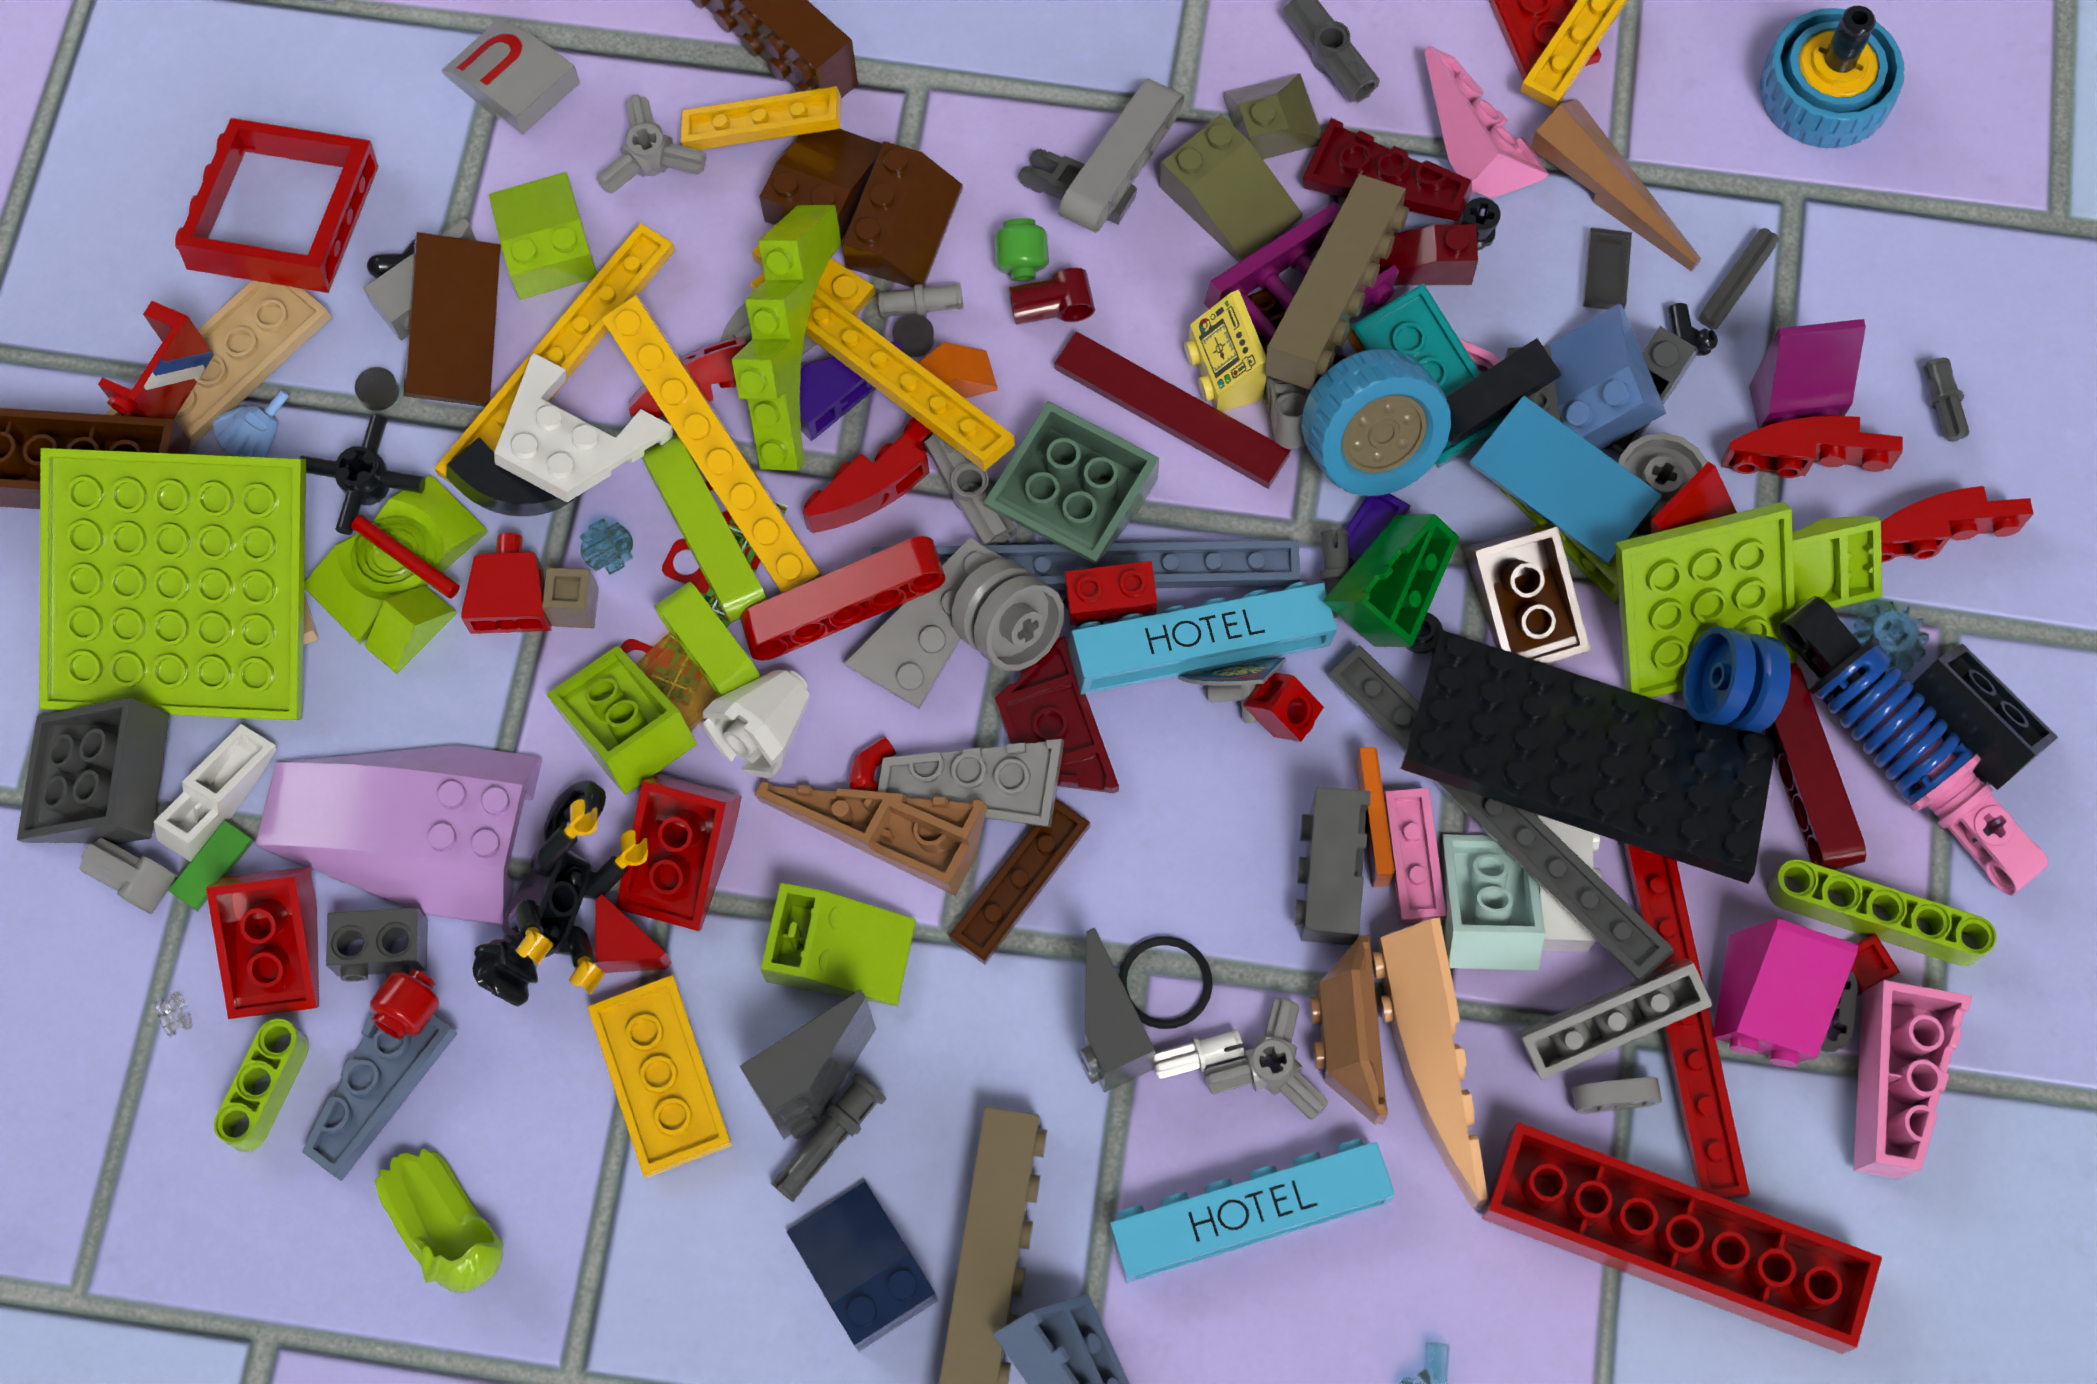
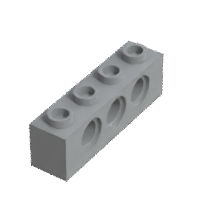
[1518,959,1713,1080]

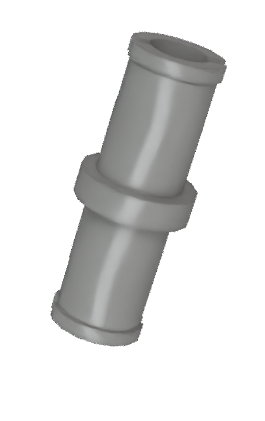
[878,282,963,319]

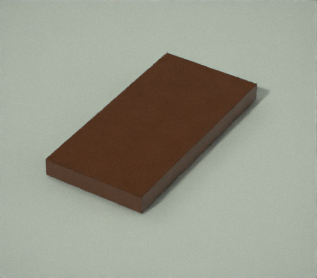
[403,232,501,407]

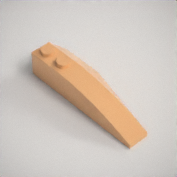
[1371,917,1488,1208]

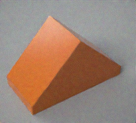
[918,342,997,399]

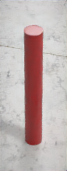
[351,515,460,599]

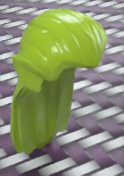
[375,1149,504,1293]

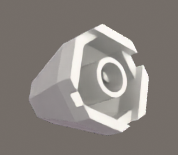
[702,670,810,778]

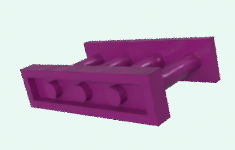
[1204,202,1400,357]

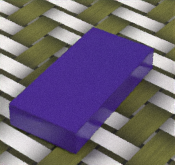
[1334,493,1411,568]

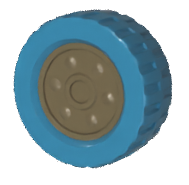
[1302,349,1451,496]

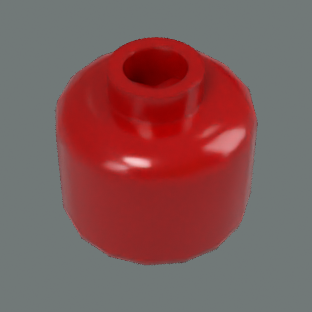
[370,969,439,1040]

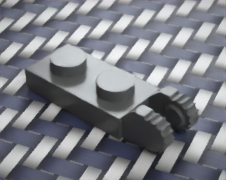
[1018,148,1137,225]

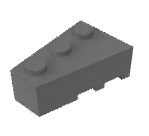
[1294,787,1371,945]

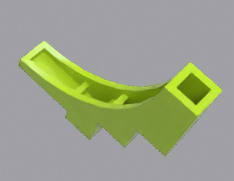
[732,205,842,471]

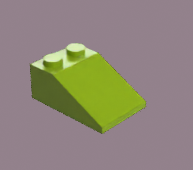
[489,172,597,300]
[546,645,698,795]

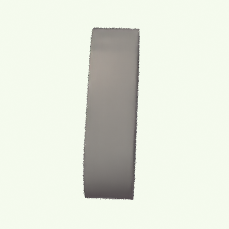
[1572,1077,1662,1114]

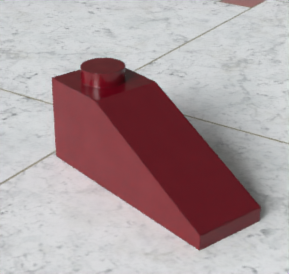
[1378,224,1478,286]

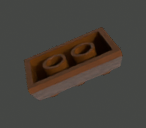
[842,141,963,288]

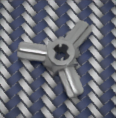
[596,95,706,194]
[1205,999,1328,1120]

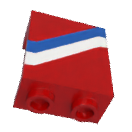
[98,301,214,419]

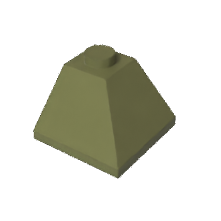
[1224,73,1323,159]

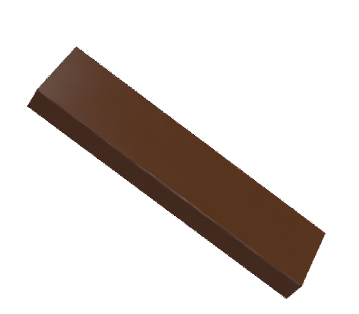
[949,798,1090,965]

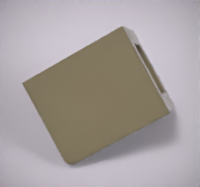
[542,568,599,628]

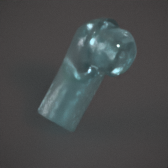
[1400,1342,1449,1384]

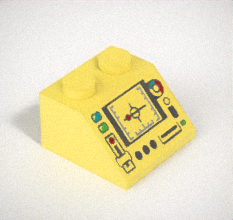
[1184,290,1267,412]

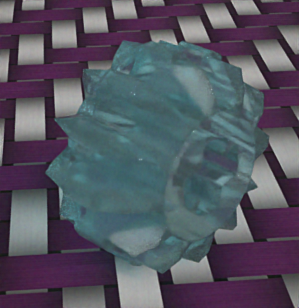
[1853,601,1929,674]

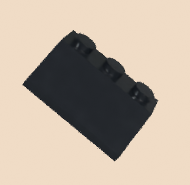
[1908,644,2058,790]

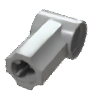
[79,837,177,914]

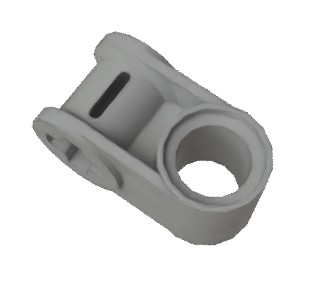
[1264,376,1310,449]

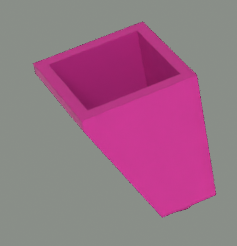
[1713,918,1858,1067]

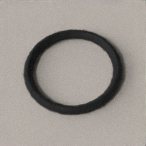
[1118,936,1213,1029]

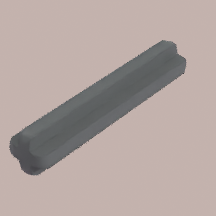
[1699,228,1779,330]

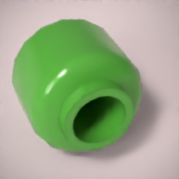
[994,218,1049,282]

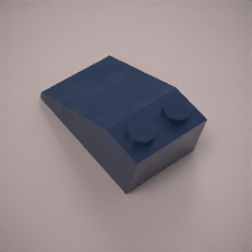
[786,1182,938,1352]

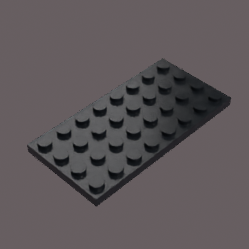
[1401,630,1777,884]

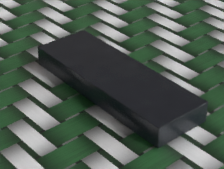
[1446,338,1562,446]

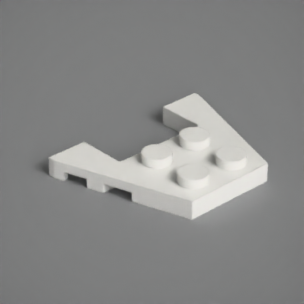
[494,353,673,502]

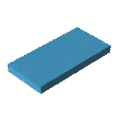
[1470,395,1663,566]

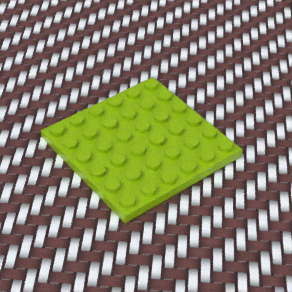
[39,448,306,721]

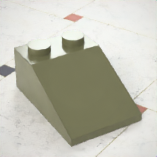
[1160,114,1302,262]

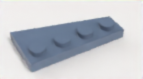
[302,1015,458,1182]

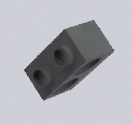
[326,908,428,982]

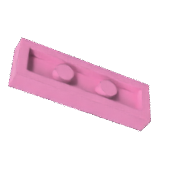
[1384,788,1447,924]

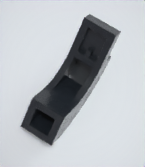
[446,437,579,516]

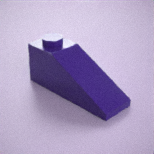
[800,341,903,442]

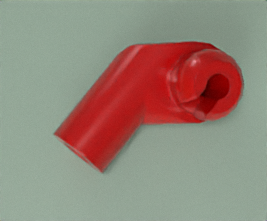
[848,736,896,792]

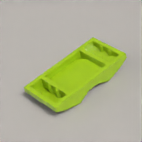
[304,475,488,645]
[1793,516,1882,610]

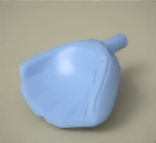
[212,390,289,457]

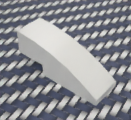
[153,724,276,862]

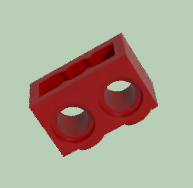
[1065,561,1157,625]

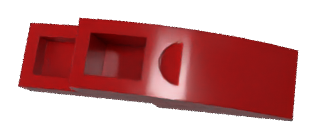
[629,336,746,418]
[1721,415,1903,478]
[802,417,933,533]
[1881,486,2034,563]

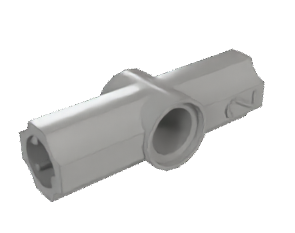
[924,433,1017,545]

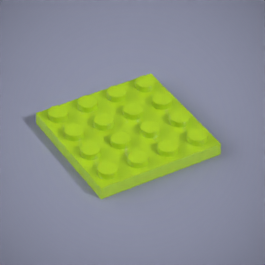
[1615,502,1797,698]

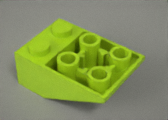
[760,883,916,1007]

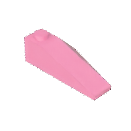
[1424,46,1549,199]

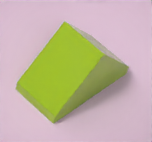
[365,585,457,675]

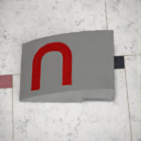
[442,20,580,135]

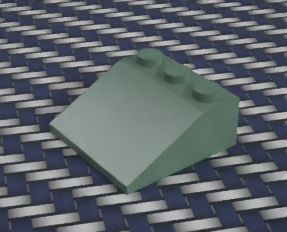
[984,401,1159,564]

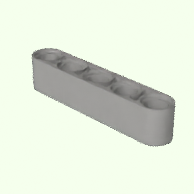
[1058,78,1184,233]

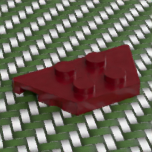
[995,636,1119,793]

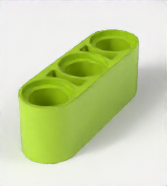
[654,582,761,697]
[214,1018,309,1152]

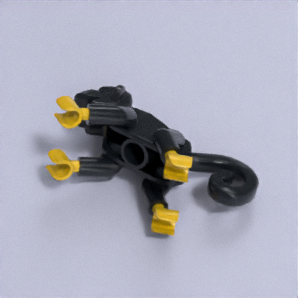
[472,780,648,1006]

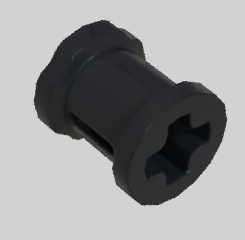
[1461,197,1501,250]

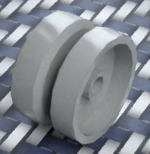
[1617,433,1707,535]
[952,559,1064,671]

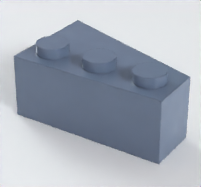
[992,1294,1129,1384]

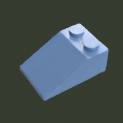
[1549,304,1666,450]

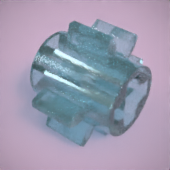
[580,518,633,575]

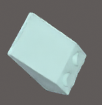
[1442,834,1545,970]

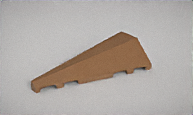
[1530,99,1701,272]
[755,782,987,896]

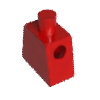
[461,533,552,634]

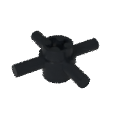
[299,414,425,535]

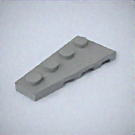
[844,538,1005,709]
[878,739,1064,828]

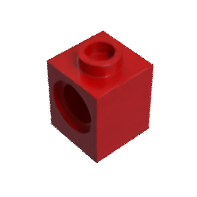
[1243,673,1324,742]

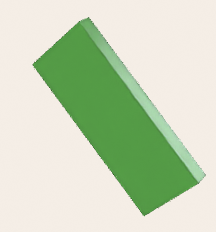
[168,820,254,912]

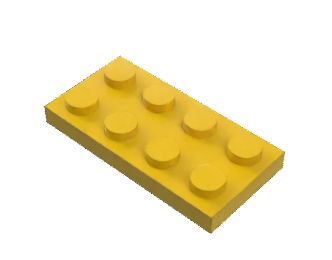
[587,975,733,1179]

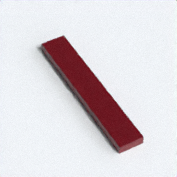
[1054,331,1291,489]

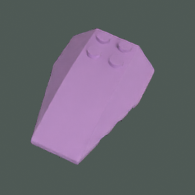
[255,745,542,926]

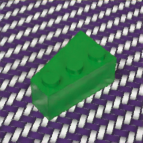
[1323,514,1460,647]

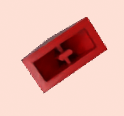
[595,894,672,973]

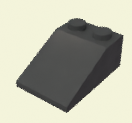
[1080,927,1155,1093]

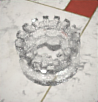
[154,991,193,1037]

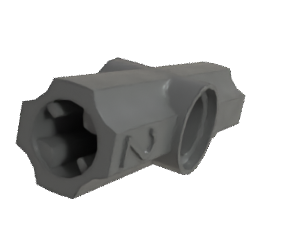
[1283,0,1380,103]

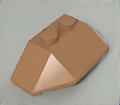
[1309,935,1388,1124]

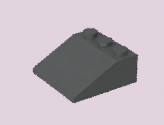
[17,697,170,844]
[740,990,876,1140]

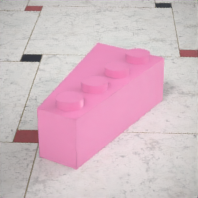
[1853,980,1972,1179]

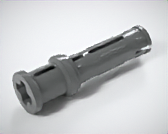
[770,1073,887,1203]

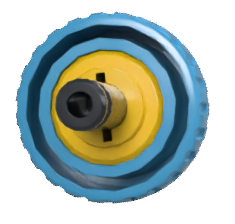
[1760,5,1905,148]

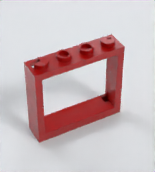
[175,118,379,293]

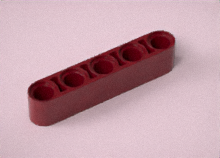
[1764,662,1866,870]

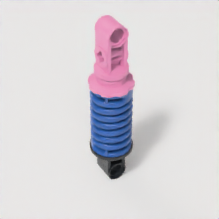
[1778,596,2048,895]

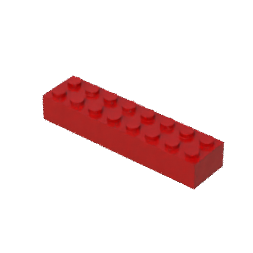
[1481,1122,1882,1354]

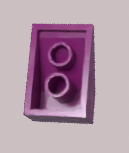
[1749,319,1866,429]

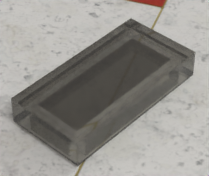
[1582,227,1632,310]

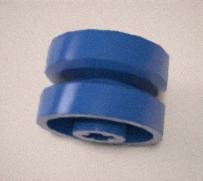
[1683,627,1791,732]

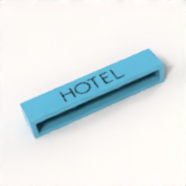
[1068,582,1337,695]
[1110,1139,1395,1283]

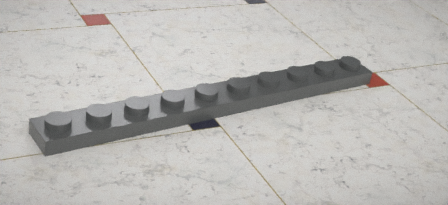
[1328,645,1674,983]

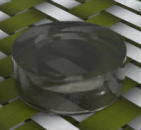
[892,314,934,358]
[355,367,399,411]

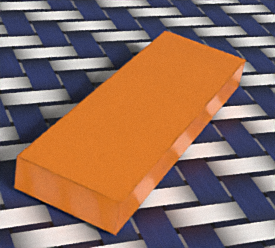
[1355,747,1394,887]

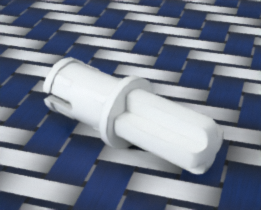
[1154,1029,1245,1079]

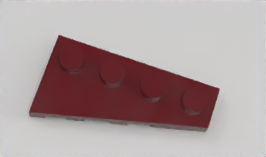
[1303,118,1472,222]

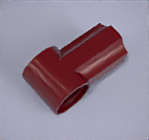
[1009,268,1095,325]

